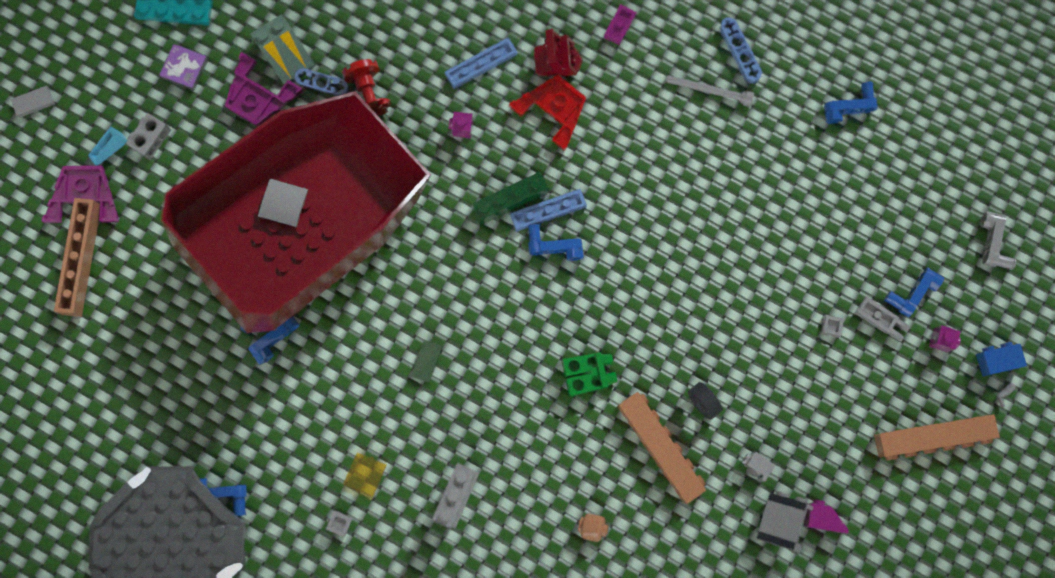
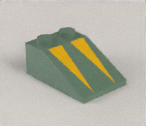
[250,14,315,84]

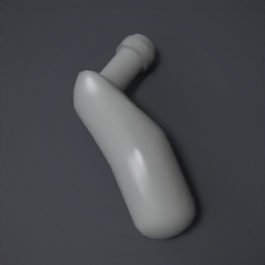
[996,383,1016,408]

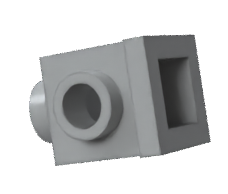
[742,452,776,482]

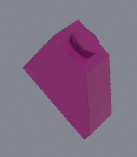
[804,500,849,534]

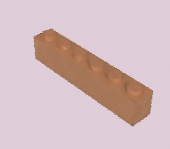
[54,198,100,317]
[617,392,706,504]
[874,414,1000,461]

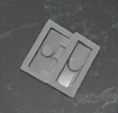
[258,179,308,227]

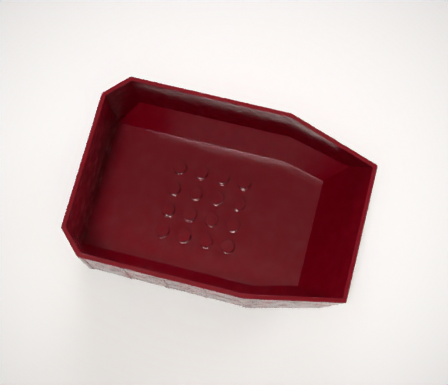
[161,91,431,334]

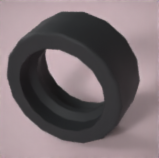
[687,382,723,420]

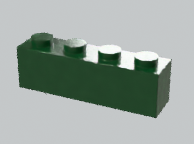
[472,172,548,226]

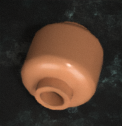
[578,513,609,542]

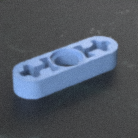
[295,68,349,96]

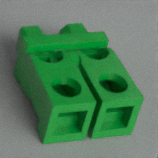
[561,352,618,398]

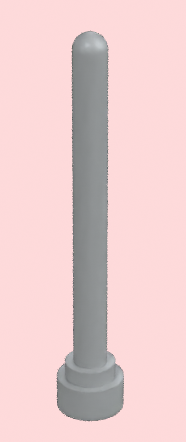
[666,76,754,107]

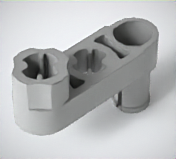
[980,211,1016,270]

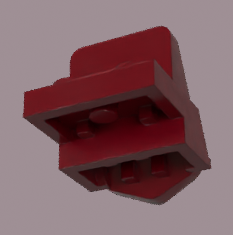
[534,28,583,76]

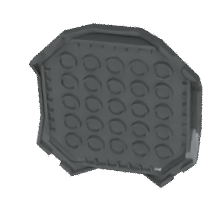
[89,466,246,578]

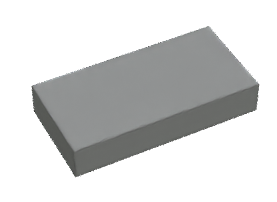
[11,86,55,118]

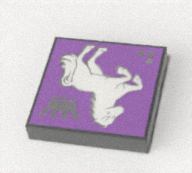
[159,43,209,91]

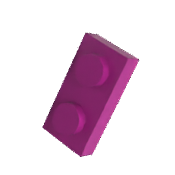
[603,4,637,46]

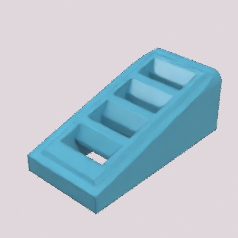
[88,127,127,166]

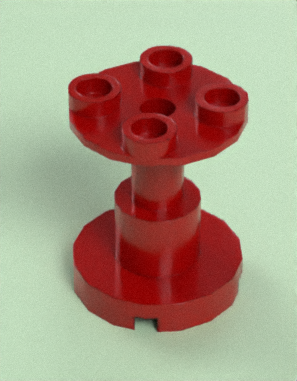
[342,59,391,116]

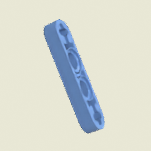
[720,17,762,84]

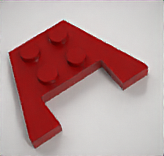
[509,75,586,151]

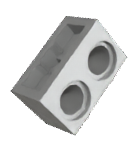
[126,113,171,160]

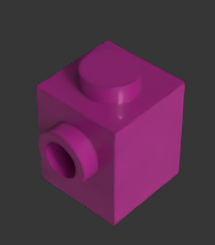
[449,112,473,138]
[929,325,961,352]

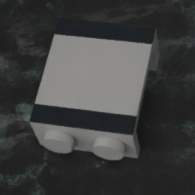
[756,491,813,553]

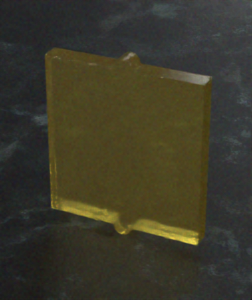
[343,453,387,497]

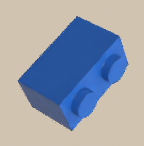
[976,342,1027,376]

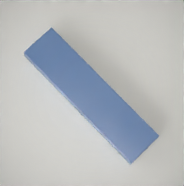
[444,38,518,89]
[510,189,587,232]

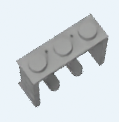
[432,463,479,528]

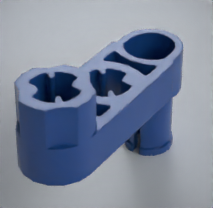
[824,82,878,124]
[528,224,584,261]
[884,268,944,318]
[248,316,300,365]
[200,479,247,516]

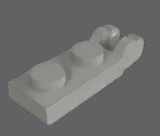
[855,296,910,341]

